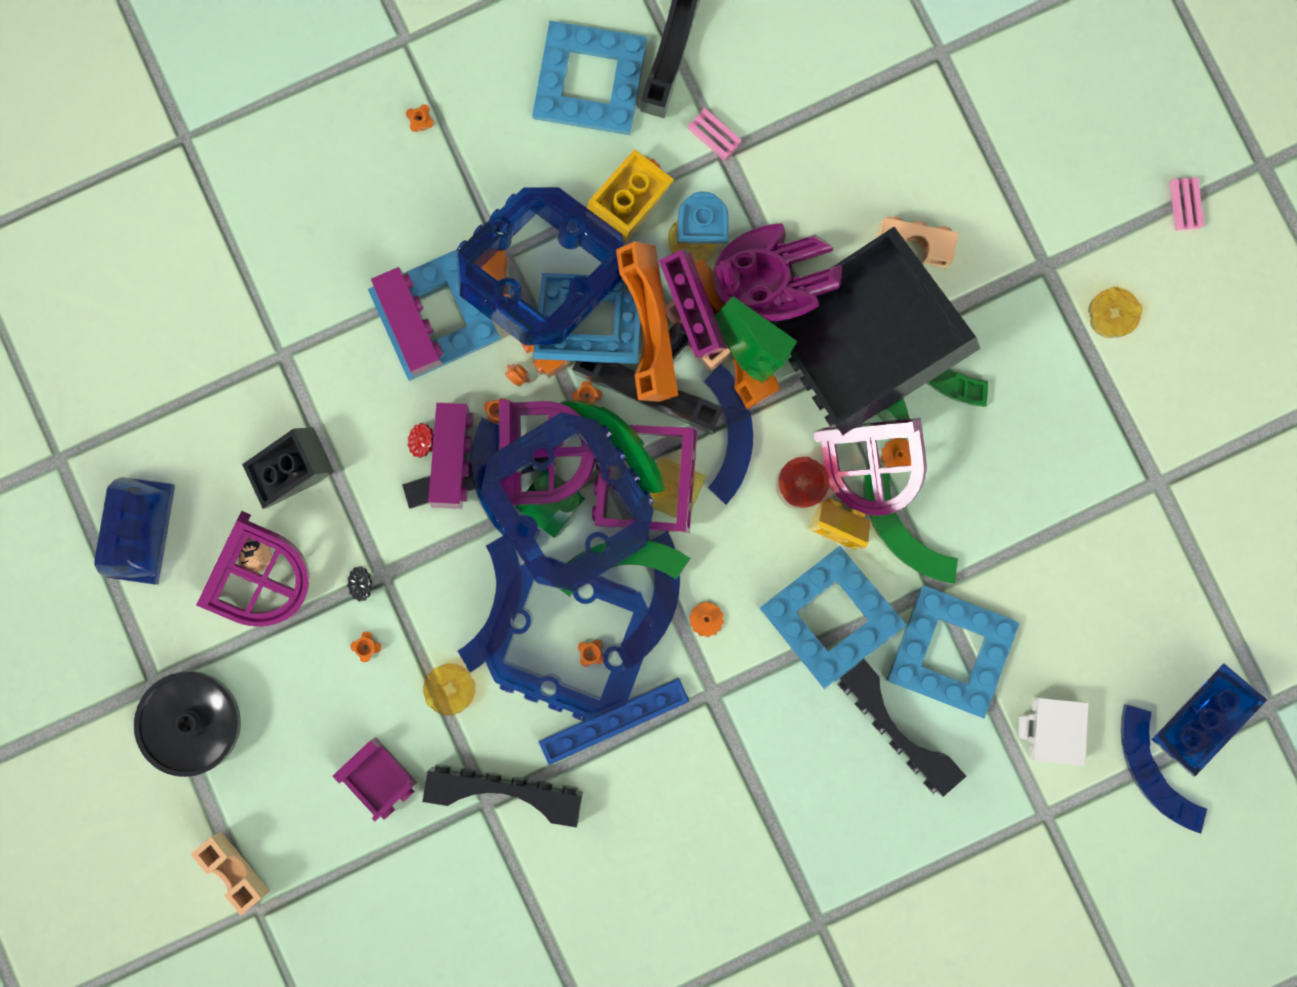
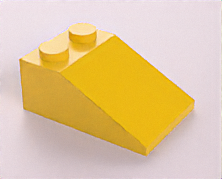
[585,149,674,245]
[808,498,870,550]

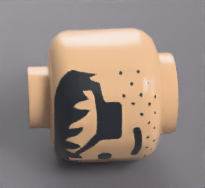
[238,537,272,572]

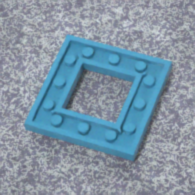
[532,21,647,135]
[368,248,501,381]
[534,273,640,364]
[760,546,906,690]
[886,585,1020,719]

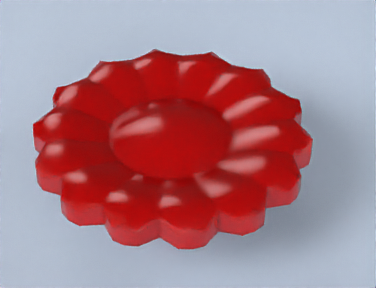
[407,423,434,458]

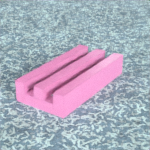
[688,108,742,161]
[1169,177,1204,231]

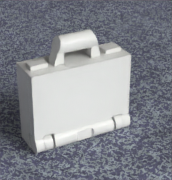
[1018,697,1089,766]

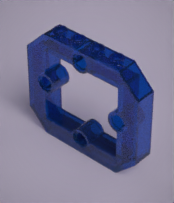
[456,187,624,345]
[480,412,654,592]
[480,555,656,722]

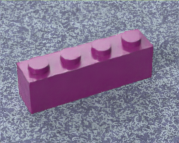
[659,250,727,359]
[371,267,444,376]
[428,402,473,509]

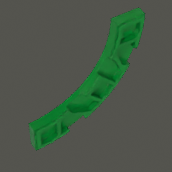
[926,369,988,407]
[560,400,666,494]
[863,473,958,584]
[549,539,692,597]

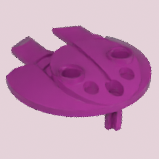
[713,223,842,321]

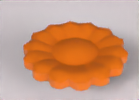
[881,438,912,473]
[689,602,724,637]

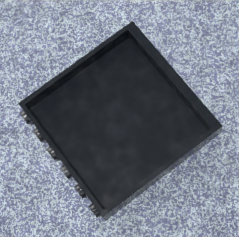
[769,226,980,436]

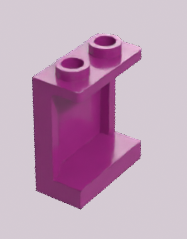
[332,737,417,822]

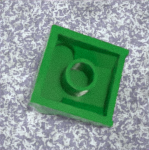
[514,467,585,538]

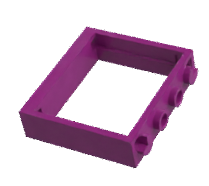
[592,425,698,533]

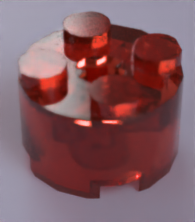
[775,457,830,510]

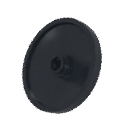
[134,671,241,777]

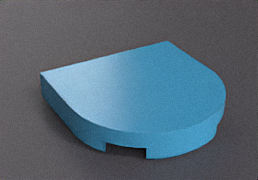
[677,191,729,244]

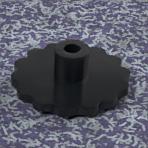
[347,566,373,602]

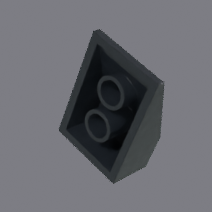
[242,427,334,509]

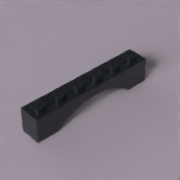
[641,0,700,119]
[572,361,724,434]
[837,659,967,797]
[422,764,583,828]

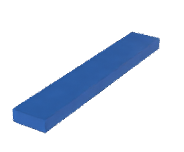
[538,678,690,765]

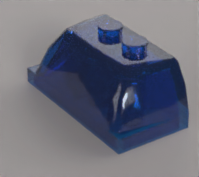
[94,477,175,585]
[1151,663,1267,777]

